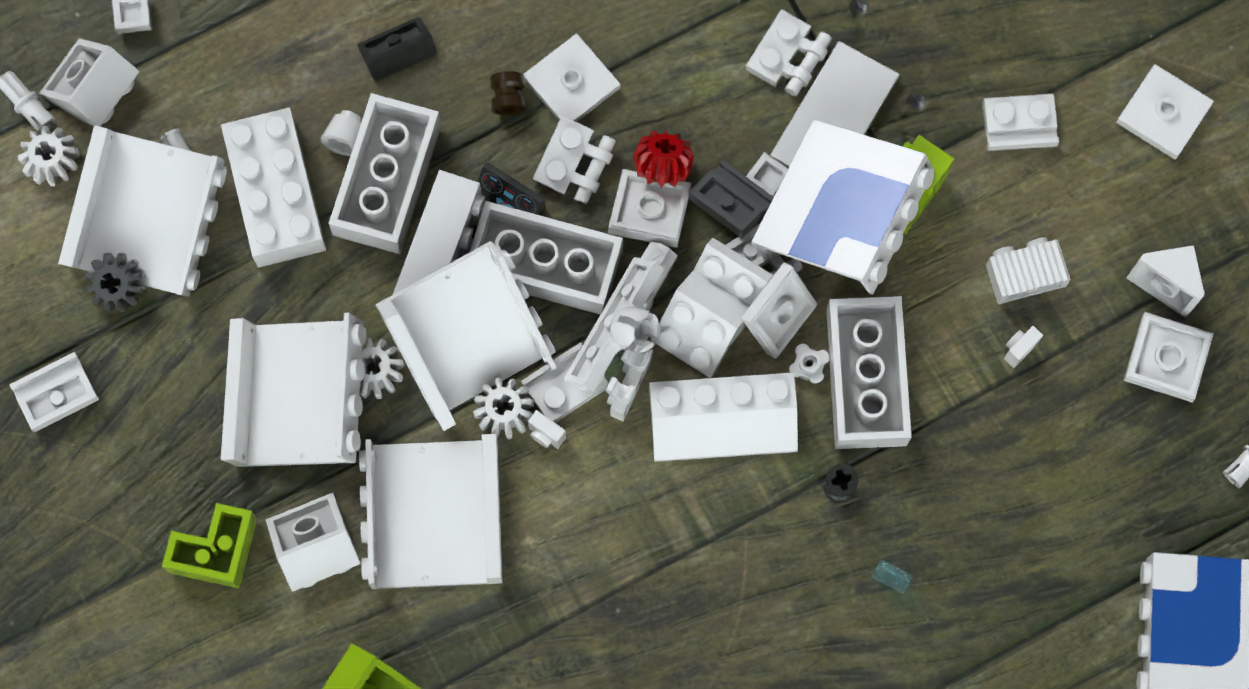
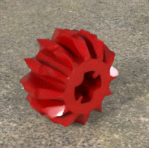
[633,130,694,188]

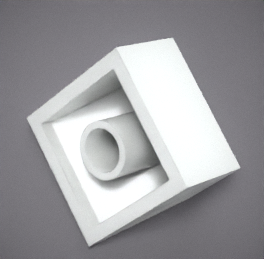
[39,38,140,127]
[266,493,360,592]

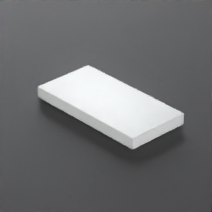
[770,41,899,169]

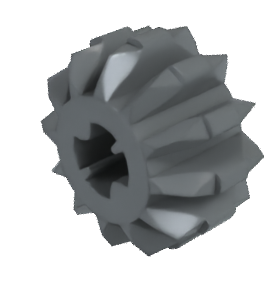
[84,253,146,312]

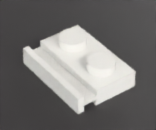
[982,94,1059,151]
[521,342,609,423]
[9,352,99,433]

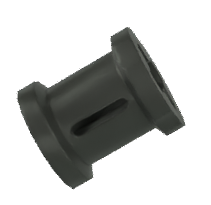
[823,464,858,502]

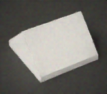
[1126,245,1205,318]

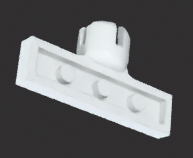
[563,257,664,392]

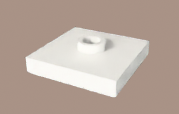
[524,33,621,122]
[1116,64,1214,160]
[608,169,692,248]
[741,263,817,359]
[1123,312,1214,402]

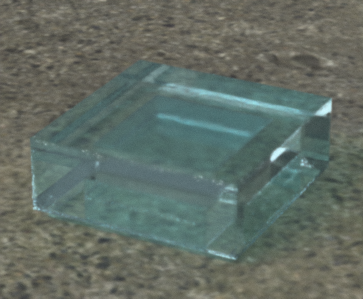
[871,560,913,594]

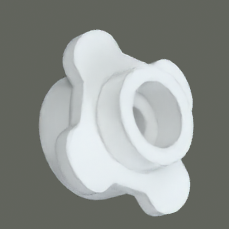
[789,344,830,384]

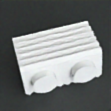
[986,237,1071,305]

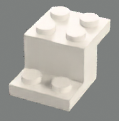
[651,238,773,378]

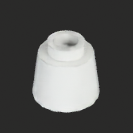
[320,110,361,156]

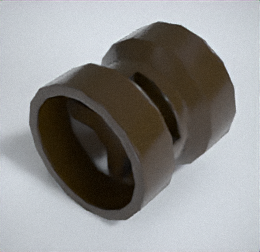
[490,71,527,116]

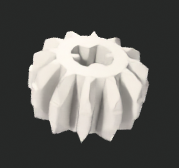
[18,125,80,187]
[360,338,404,399]
[473,378,534,439]

